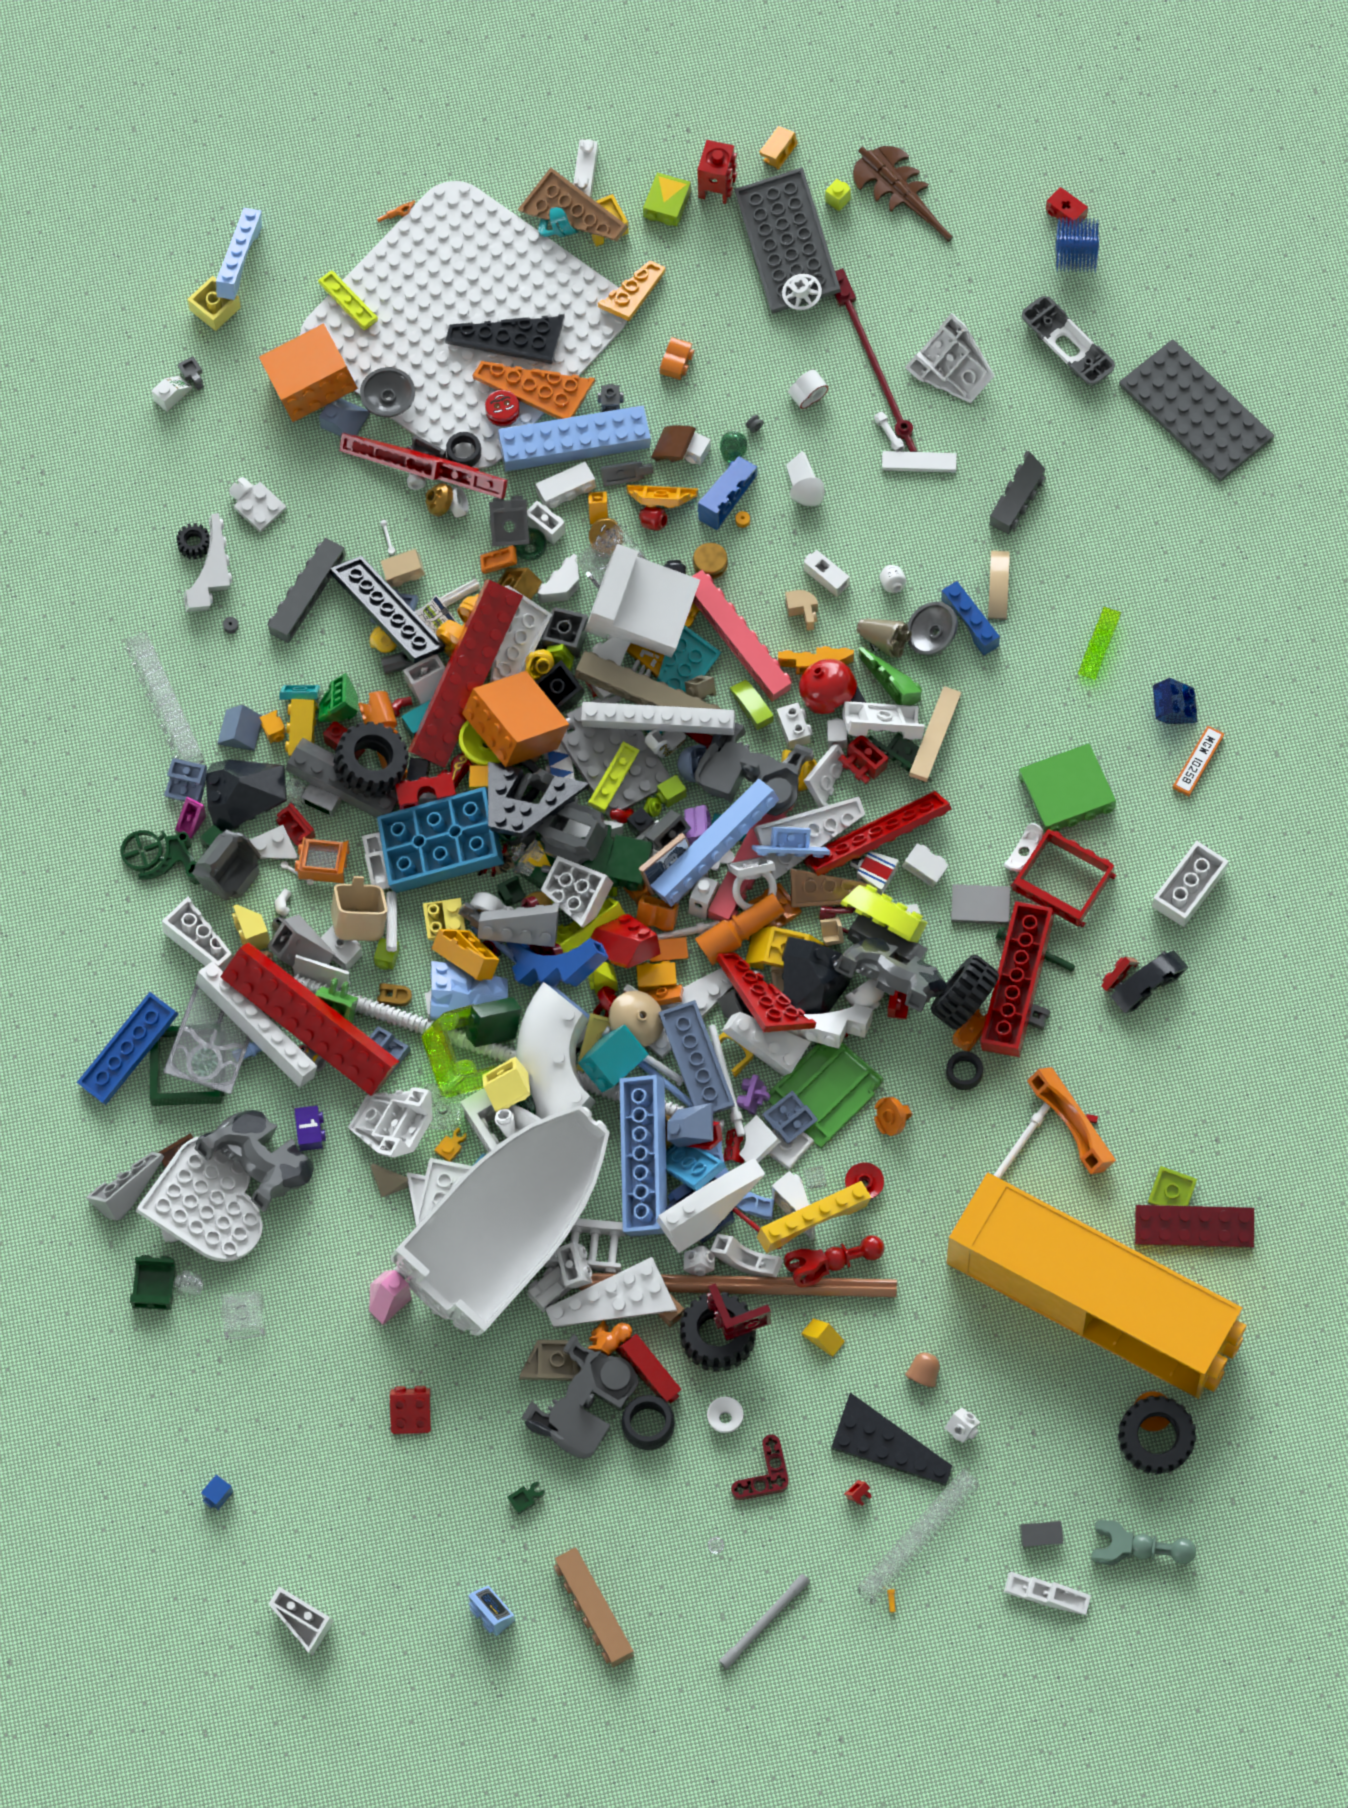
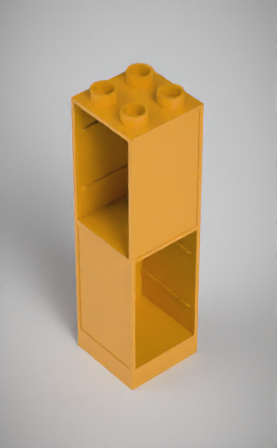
[946,1172,1247,1399]

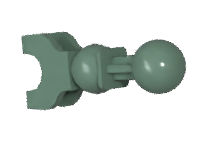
[1091,1520,1196,1565]

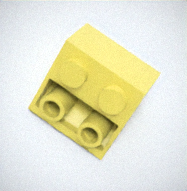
[423,898,465,941]
[232,905,270,950]
[482,1057,530,1113]

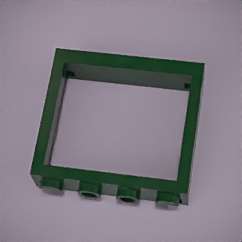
[150,1024,225,1106]

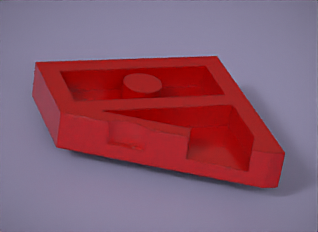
[1101,956,1139,992]

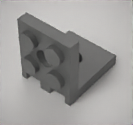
[489,495,529,547]

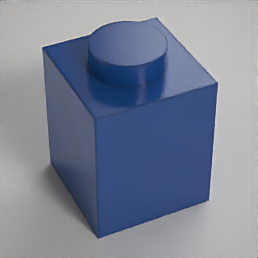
[201,1474,234,1510]

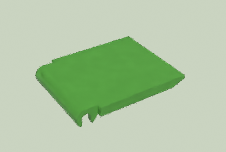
[768,1042,884,1149]

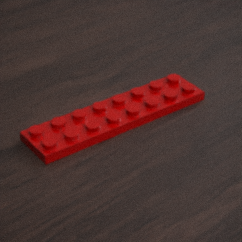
[803,791,952,876]

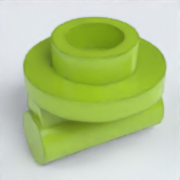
[643,797,662,817]

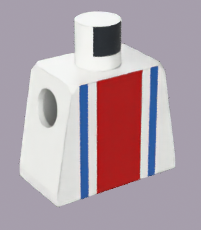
[850,851,899,895]

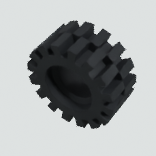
[176,523,210,559]

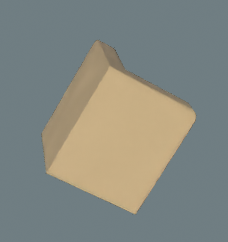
[820,917,844,946]

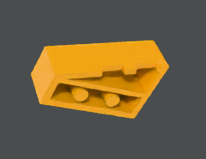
[431,929,499,981]

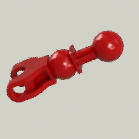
[783,1235,885,1288]

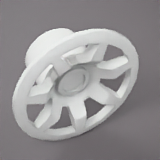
[782,274,822,310]

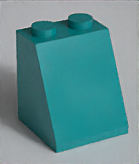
[578,1024,649,1093]

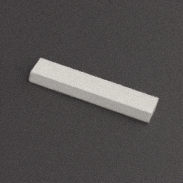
[882,451,957,473]

